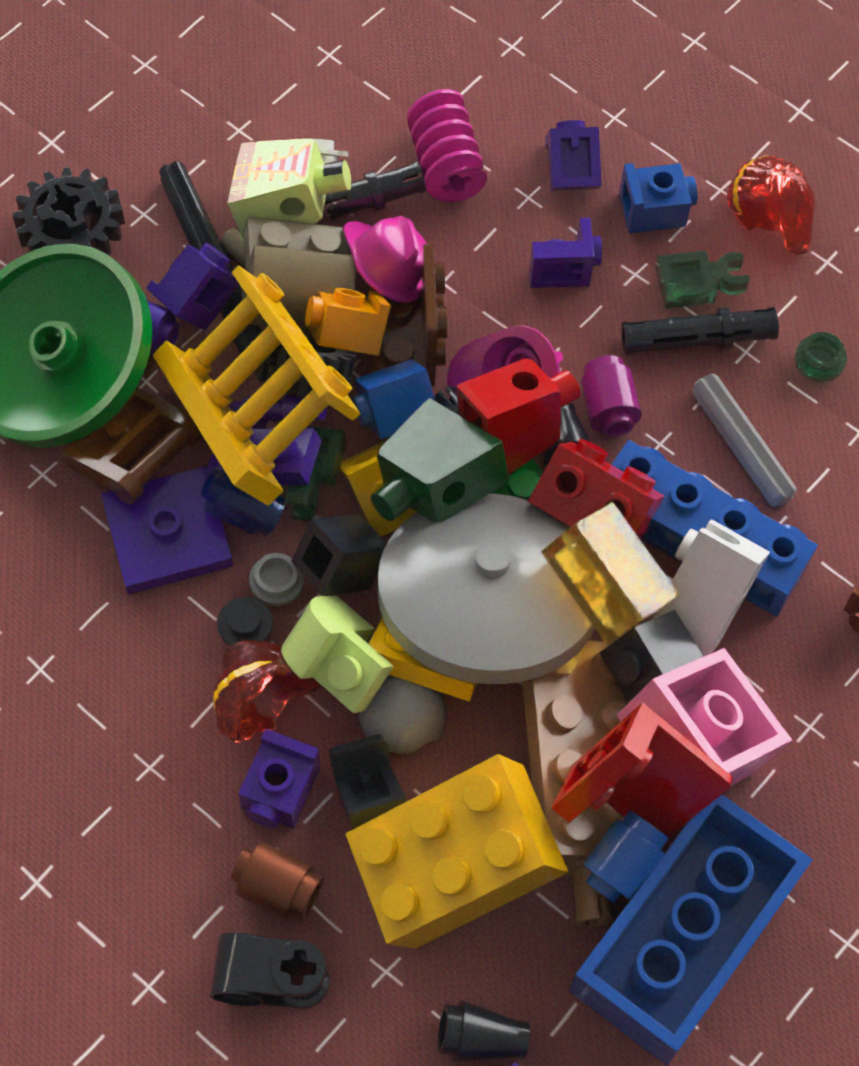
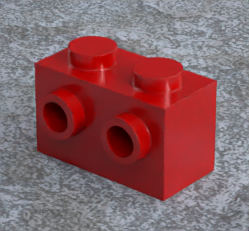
[528,439,665,558]

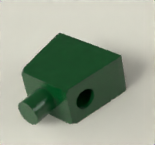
[371,398,509,522]

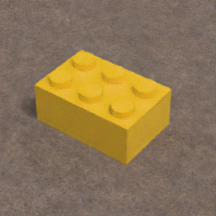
[345,754,569,949]

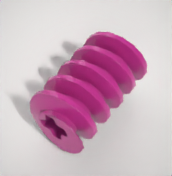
[406,89,487,202]

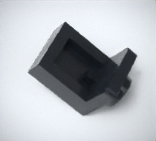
[328,734,406,830]

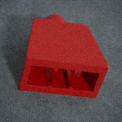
[457,359,581,475]

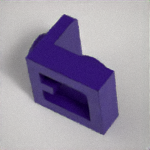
[545,120,602,191]
[529,218,602,288]

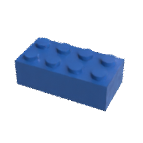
[569,795,813,1066]

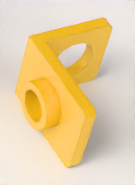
[337,442,417,537]

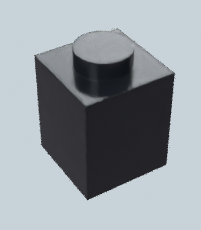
[291,514,387,596]
[599,610,704,702]

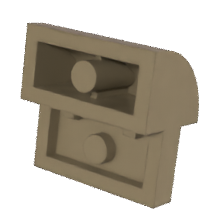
[242,217,356,330]

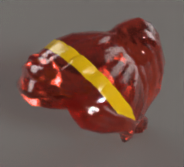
[727,155,816,254]
[213,640,321,743]

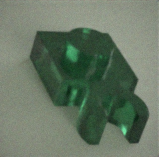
[655,250,750,309]

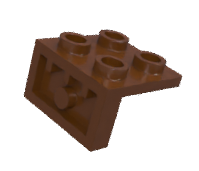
[371,244,447,386]

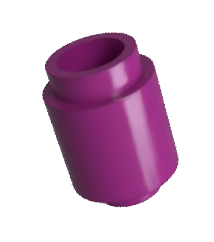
[581,355,642,437]

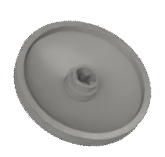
[378,494,603,684]

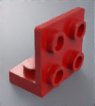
[551,702,733,838]

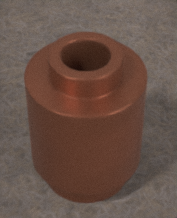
[231,842,324,921]

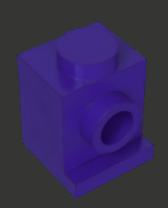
[146,242,239,331]
[238,728,321,829]

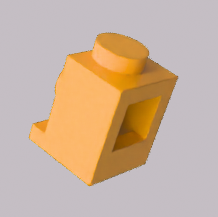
[305,288,391,356]

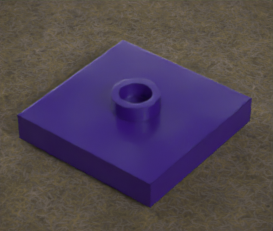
[101,466,233,595]

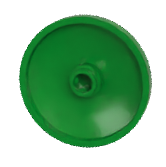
[0,244,152,448]

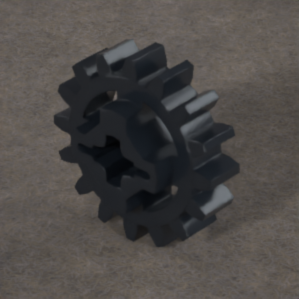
[13,167,125,256]

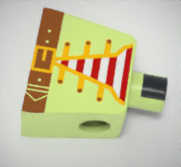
[227,138,351,242]

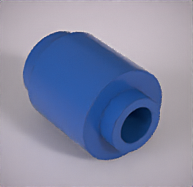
[583,809,669,903]

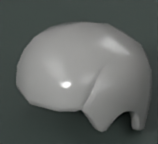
[357,675,448,755]

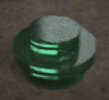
[795,332,847,382]

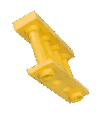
[153,265,361,506]

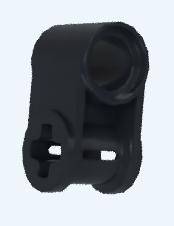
[210,932,330,1009]

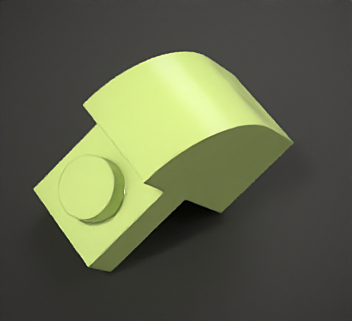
[281,595,394,713]

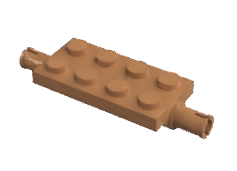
[522,640,630,928]

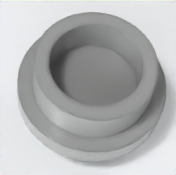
[249,553,304,607]

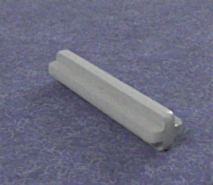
[692,373,797,508]

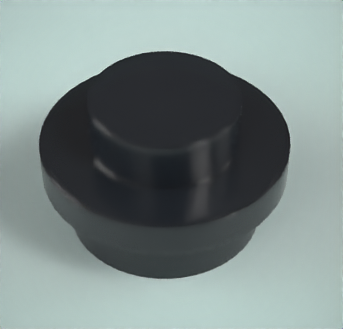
[217,597,273,651]

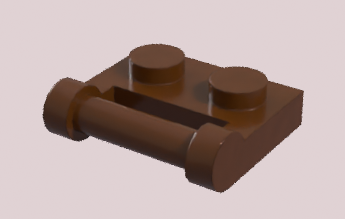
[61,387,203,505]

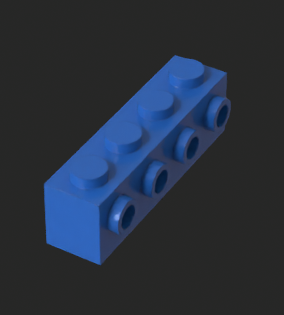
[611,439,818,617]

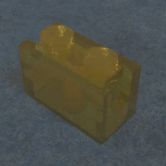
[541,502,679,645]

